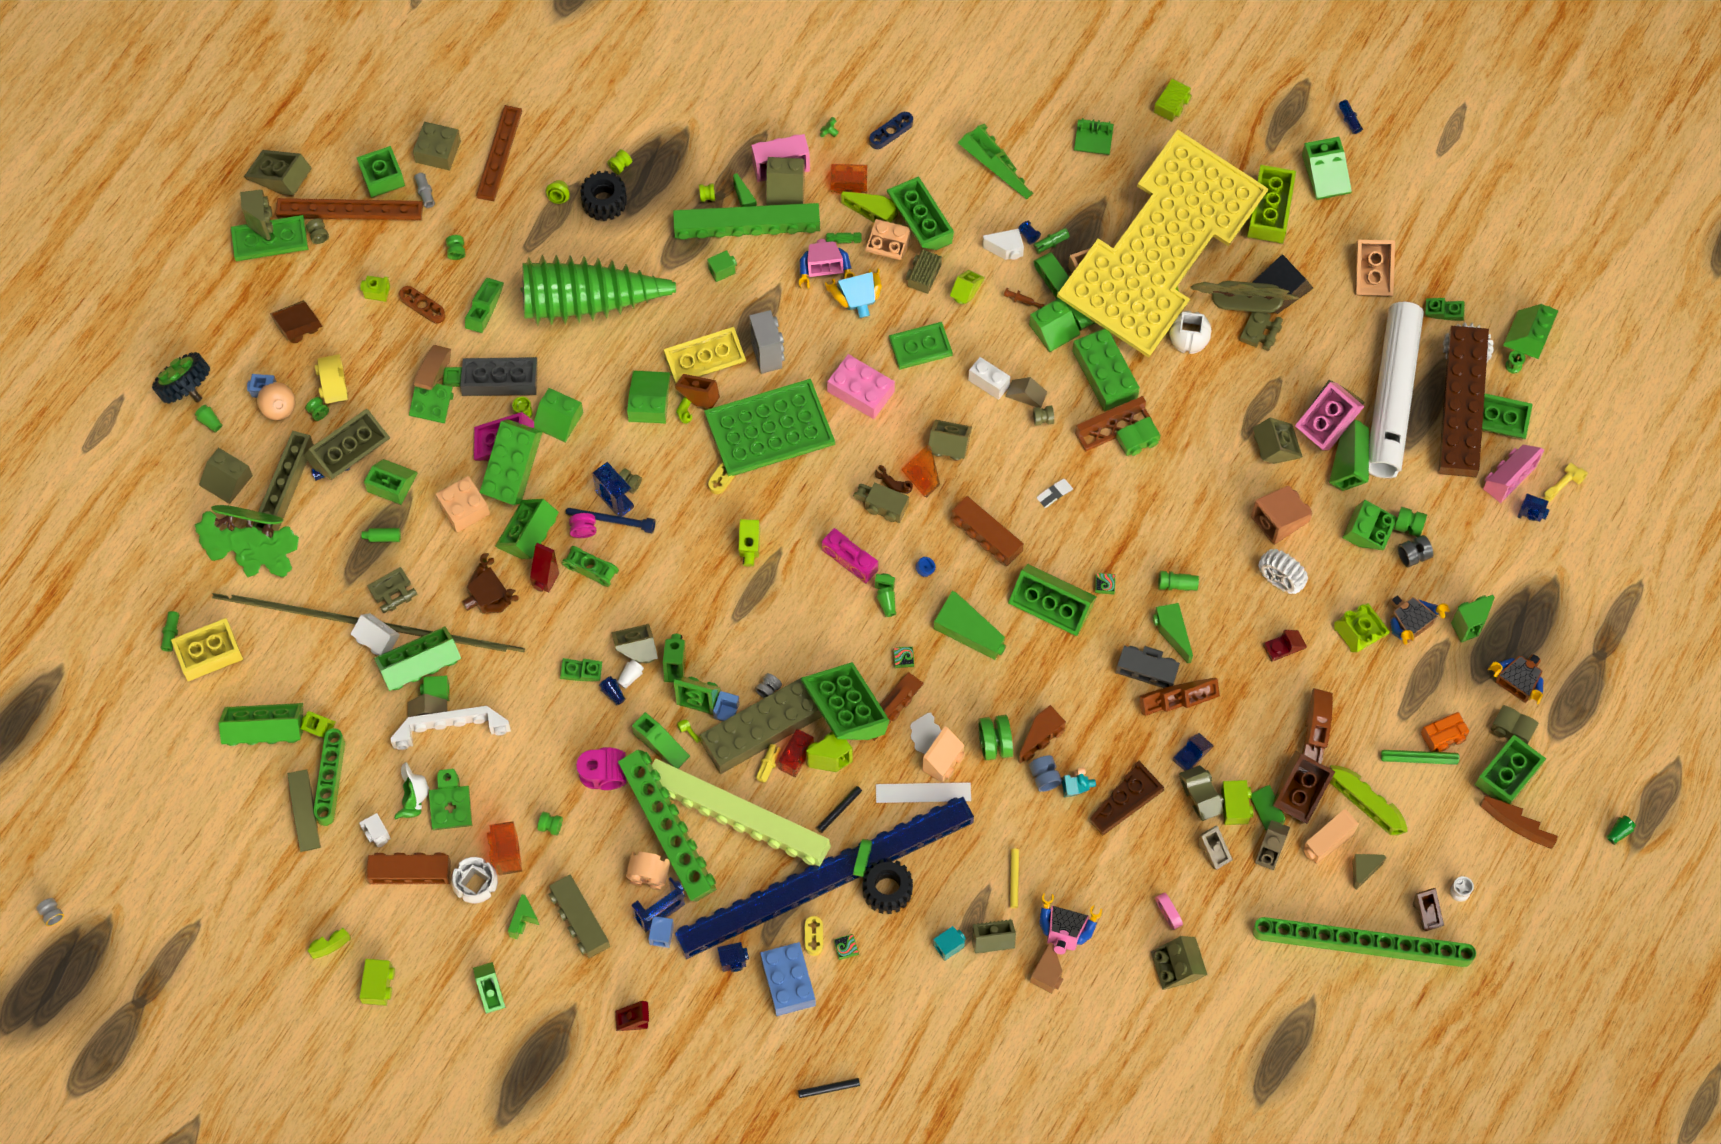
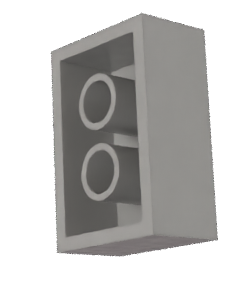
[749,310,785,374]

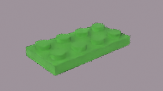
[231,215,309,261]

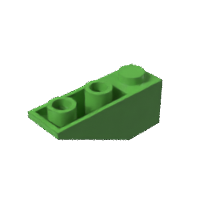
[632,712,690,769]

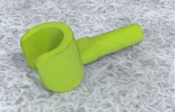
[677,720,701,743]

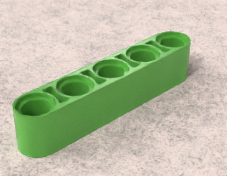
[1034,252,1095,331]
[314,728,345,826]

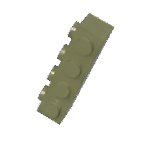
[548,874,610,959]

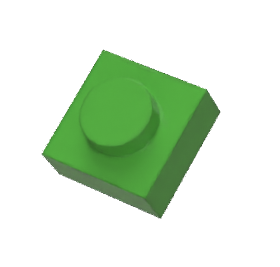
[875,573,895,591]

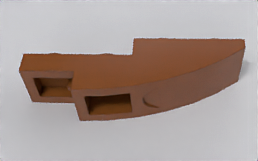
[1302,688,1333,764]

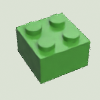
[356,146,405,198]

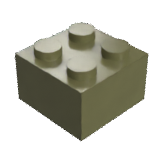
[413,122,461,171]

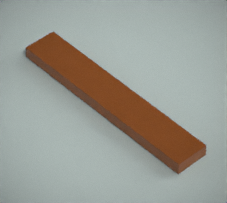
[476,105,522,201]

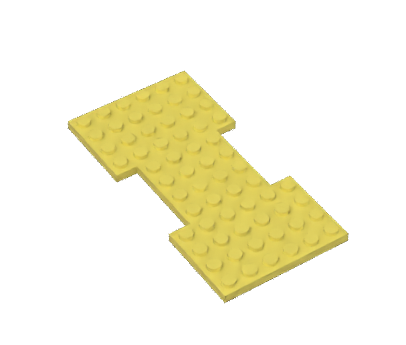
[1057,129,1269,358]

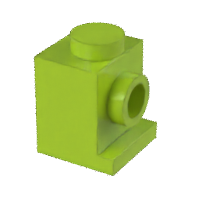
[360,276,390,302]
[301,711,336,738]

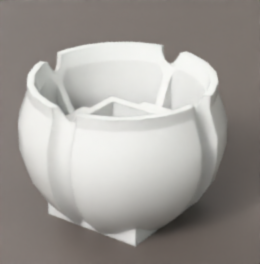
[1169,311,1212,354]
[451,857,498,904]

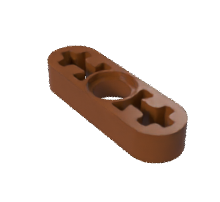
[399,286,446,324]

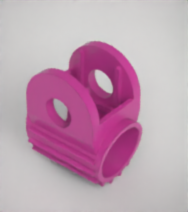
[576,747,626,790]

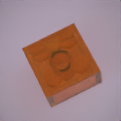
[487,821,523,875]

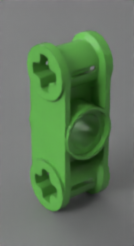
[562,546,619,587]

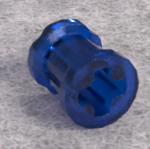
[1018,220,1041,245]

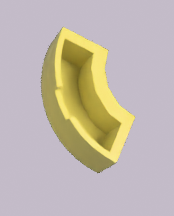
[315,354,348,404]

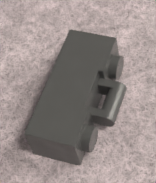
[1116,646,1180,688]

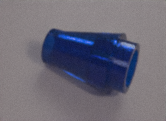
[599,676,626,706]

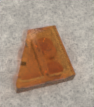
[901,445,940,498]

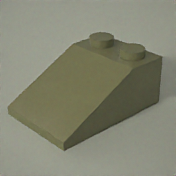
[244,150,312,195]

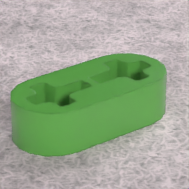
[853,839,872,877]

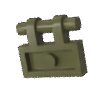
[1240,312,1283,351]
[367,567,418,613]

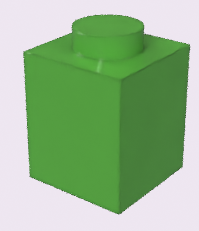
[707,250,737,282]
[420,676,450,701]

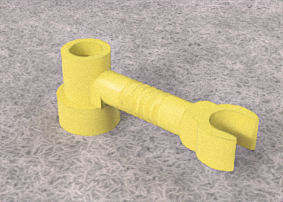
[1543,463,1588,502]

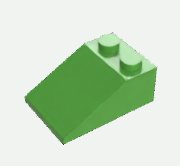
[627,371,671,424]
[674,677,721,715]

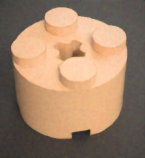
[626,851,671,890]

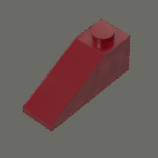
[530,543,559,593]

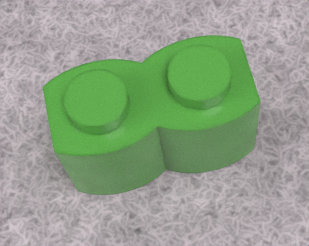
[1116,417,1161,456]

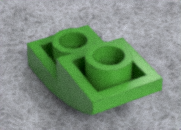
[1425,298,1465,321]
[560,658,602,681]

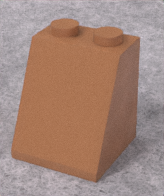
[1251,485,1313,545]

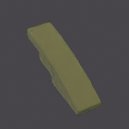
[287,769,321,852]

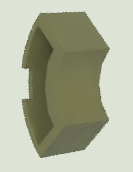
[1179,765,1224,821]

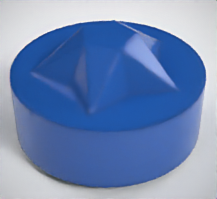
[915,557,936,577]

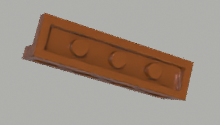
[1075,396,1152,452]

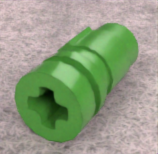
[1158,571,1199,591]

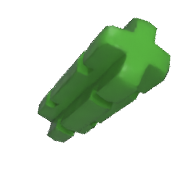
[826,232,862,243]

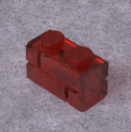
[778,729,814,777]

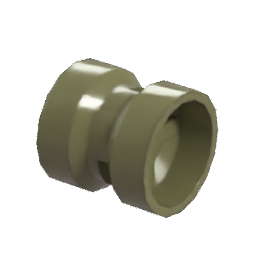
[306,219,329,244]
[1033,405,1054,426]
[616,468,642,493]

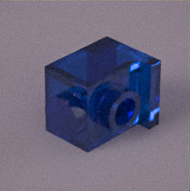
[1518,494,1550,522]

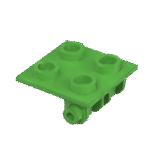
[1074,118,1114,155]
[409,384,454,424]

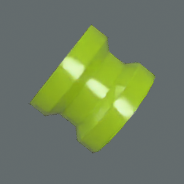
[699,183,715,202]

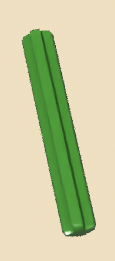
[1381,750,1460,765]

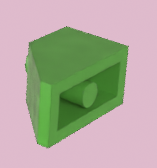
[473,962,506,1014]

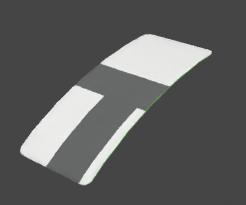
[1037,479,1073,508]

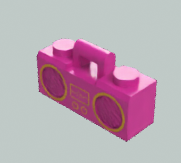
[822,528,878,584]

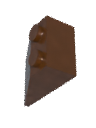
[1272,750,1335,824]

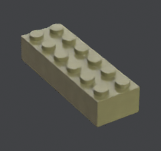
[700,677,822,774]

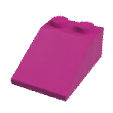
[474,412,534,461]

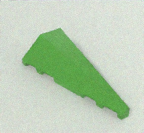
[958,123,1034,199]

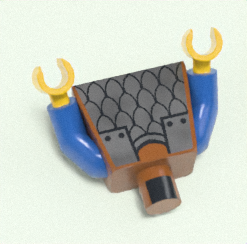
[1487,654,1544,705]

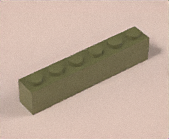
[252,430,314,538]

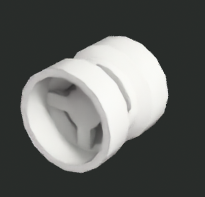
[1450,876,1474,902]

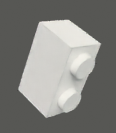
[968,357,1010,400]
[351,613,400,656]

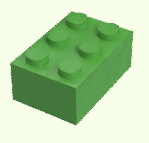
[1475,735,1546,804]

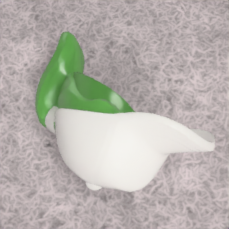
[394,762,429,819]

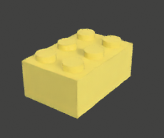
[171,618,243,681]

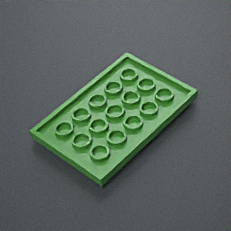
[704,379,835,477]

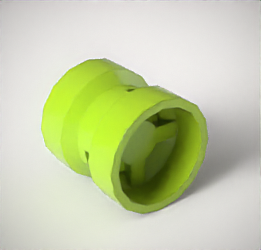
[607,149,632,175]
[512,396,533,418]

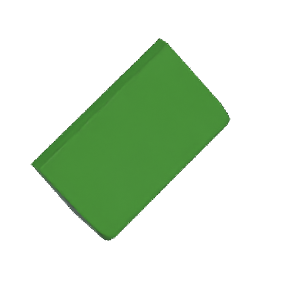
[1251,785,1285,831]

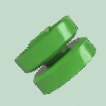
[978,714,1013,761]

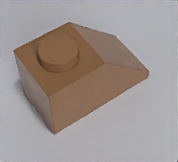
[1030,942,1063,994]

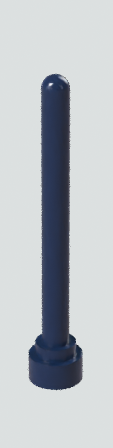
[565,508,656,534]

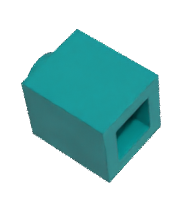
[933,926,965,961]

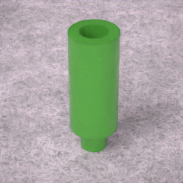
[362,528,401,542]

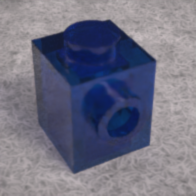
[717,942,749,972]

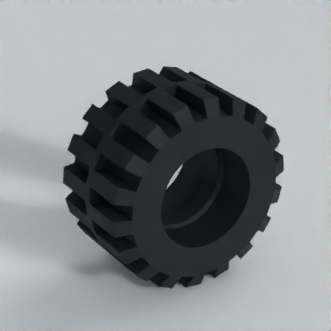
[580,171,627,221]
[862,859,913,914]

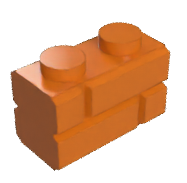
[1421,712,1469,752]

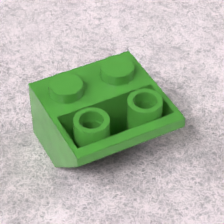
[364,459,418,505]
[1342,500,1397,550]
[1451,595,1495,643]

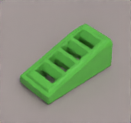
[733,173,757,207]

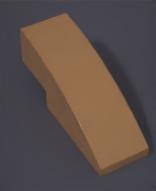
[413,345,451,390]

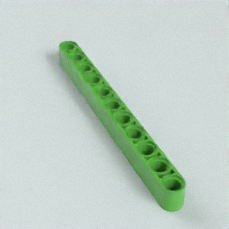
[1253,917,1476,967]

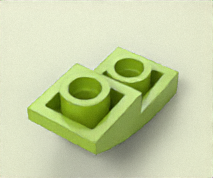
[307,928,351,959]

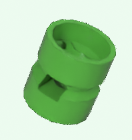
[1394,506,1427,537]

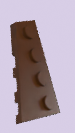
[1090,761,1164,836]

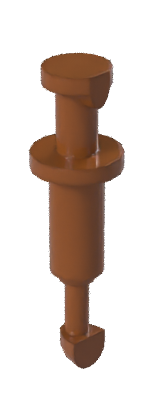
[1003,288,1045,309]

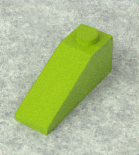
[841,191,898,223]

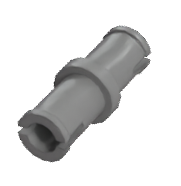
[414,173,435,208]

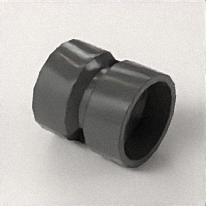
[1398,535,1434,568]

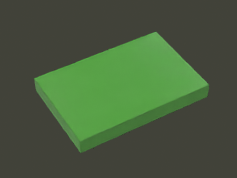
[889,322,953,370]

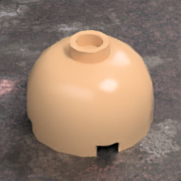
[257,382,296,421]

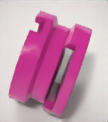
[569,513,597,538]

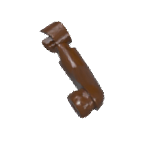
[875,465,913,494]

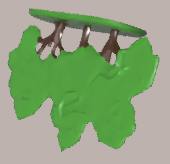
[195,505,299,577]

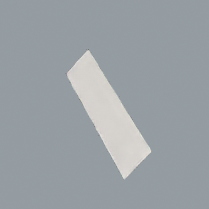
[876,783,971,803]

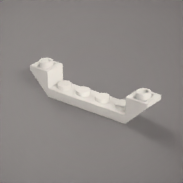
[391,706,511,750]

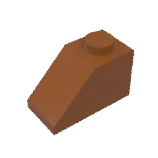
[675,374,720,409]

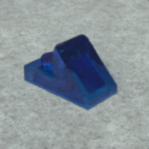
[1173,733,1214,771]

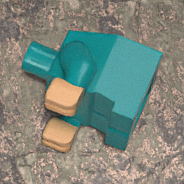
[1061,768,1096,797]

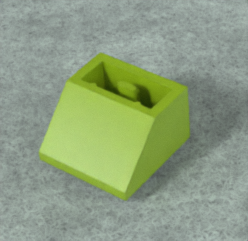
[806,732,853,772]

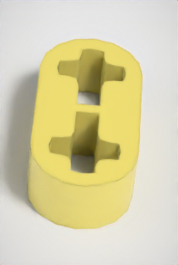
[708,463,735,494]
[805,916,823,956]

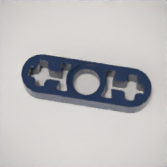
[869,112,913,149]

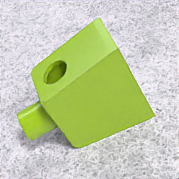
[739,519,760,567]

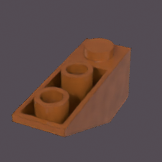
[1018,705,1066,764]

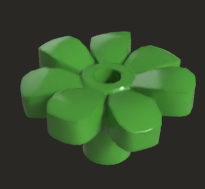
[820,117,839,137]

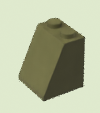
[766,157,805,206]

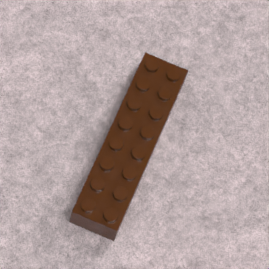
[1439,326,1489,478]

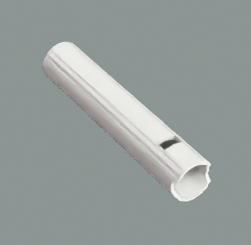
[1369,301,1424,478]

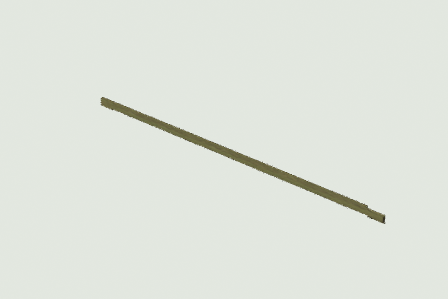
[212,593,525,652]

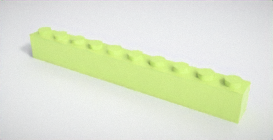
[648,759,831,867]

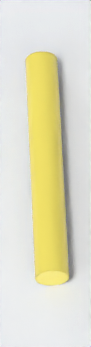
[1010,849,1019,908]

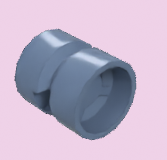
[1029,755,1062,792]

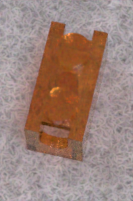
[831,164,868,194]

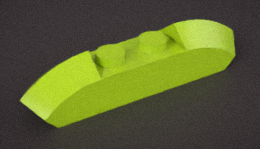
[1330,765,1408,835]

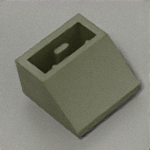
[240,190,274,240]
[1151,936,1208,990]

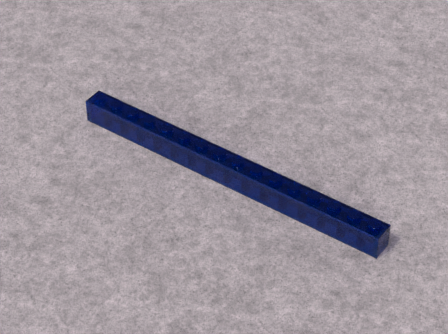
[675,797,974,960]

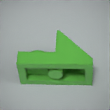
[508,894,539,939]

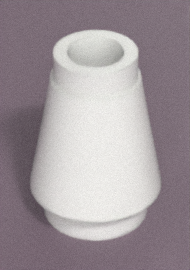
[617,659,644,689]

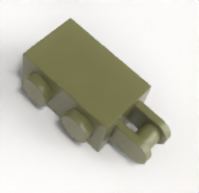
[853,482,909,523]

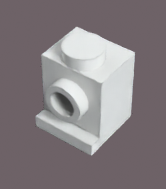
[359,813,391,847]

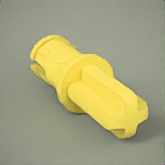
[756,744,781,783]

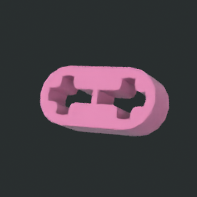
[1155,892,1183,930]

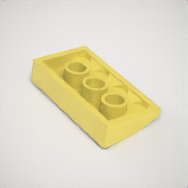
[664,327,746,384]

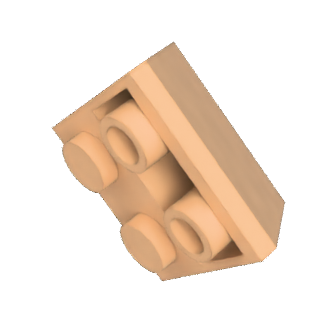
[865,219,911,260]

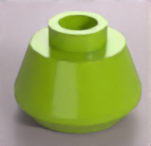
[545,180,570,204]

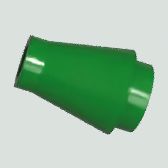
[1606,815,1636,845]

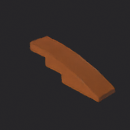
[1139,678,1220,716]
[1480,796,1558,849]

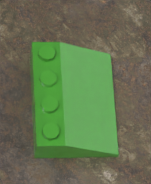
[801,662,889,740]

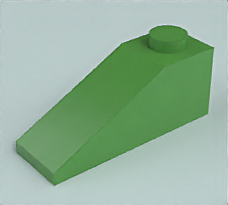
[1152,603,1193,663]

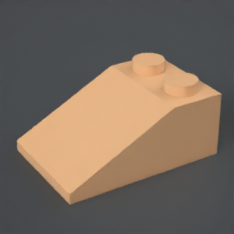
[1356,240,1395,296]

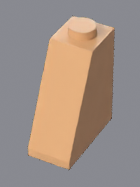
[1303,808,1358,864]

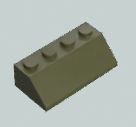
[304,409,390,480]

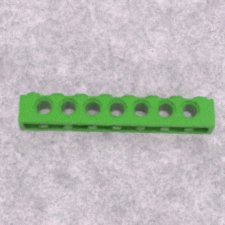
[618,750,717,902]

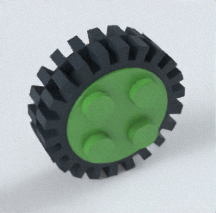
[152,352,210,403]

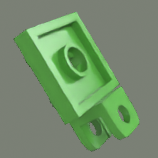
[429,769,473,830]

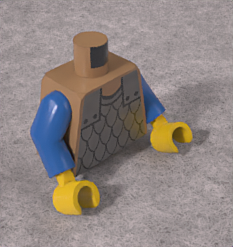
[1390,595,1450,645]

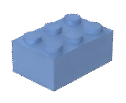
[760,942,816,1017]

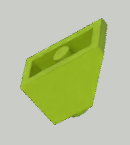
[950,270,985,304]

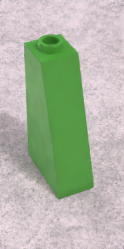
[1329,420,1369,491]
[934,591,1006,660]

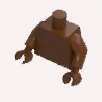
[462,553,519,614]

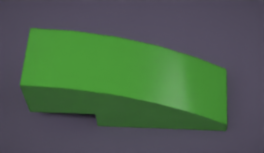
[465,278,504,333]

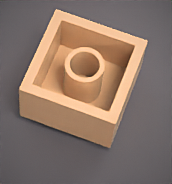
[436,476,490,532]

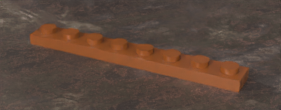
[276,198,423,220]

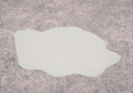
[910,713,942,754]

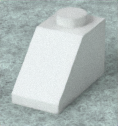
[982,229,1024,260]

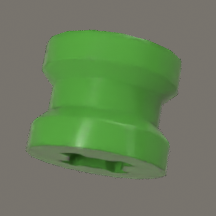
[305,397,330,421]

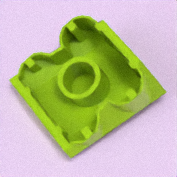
[1334,603,1390,652]

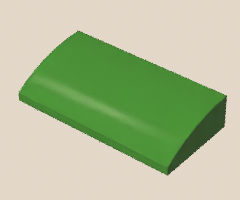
[1482,394,1533,439]

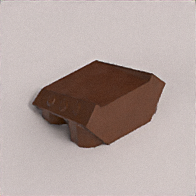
[270,300,323,343]

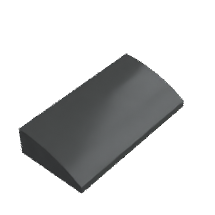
[460,357,537,396]

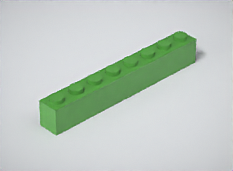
[673,203,820,239]

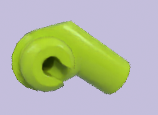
[676,397,692,424]

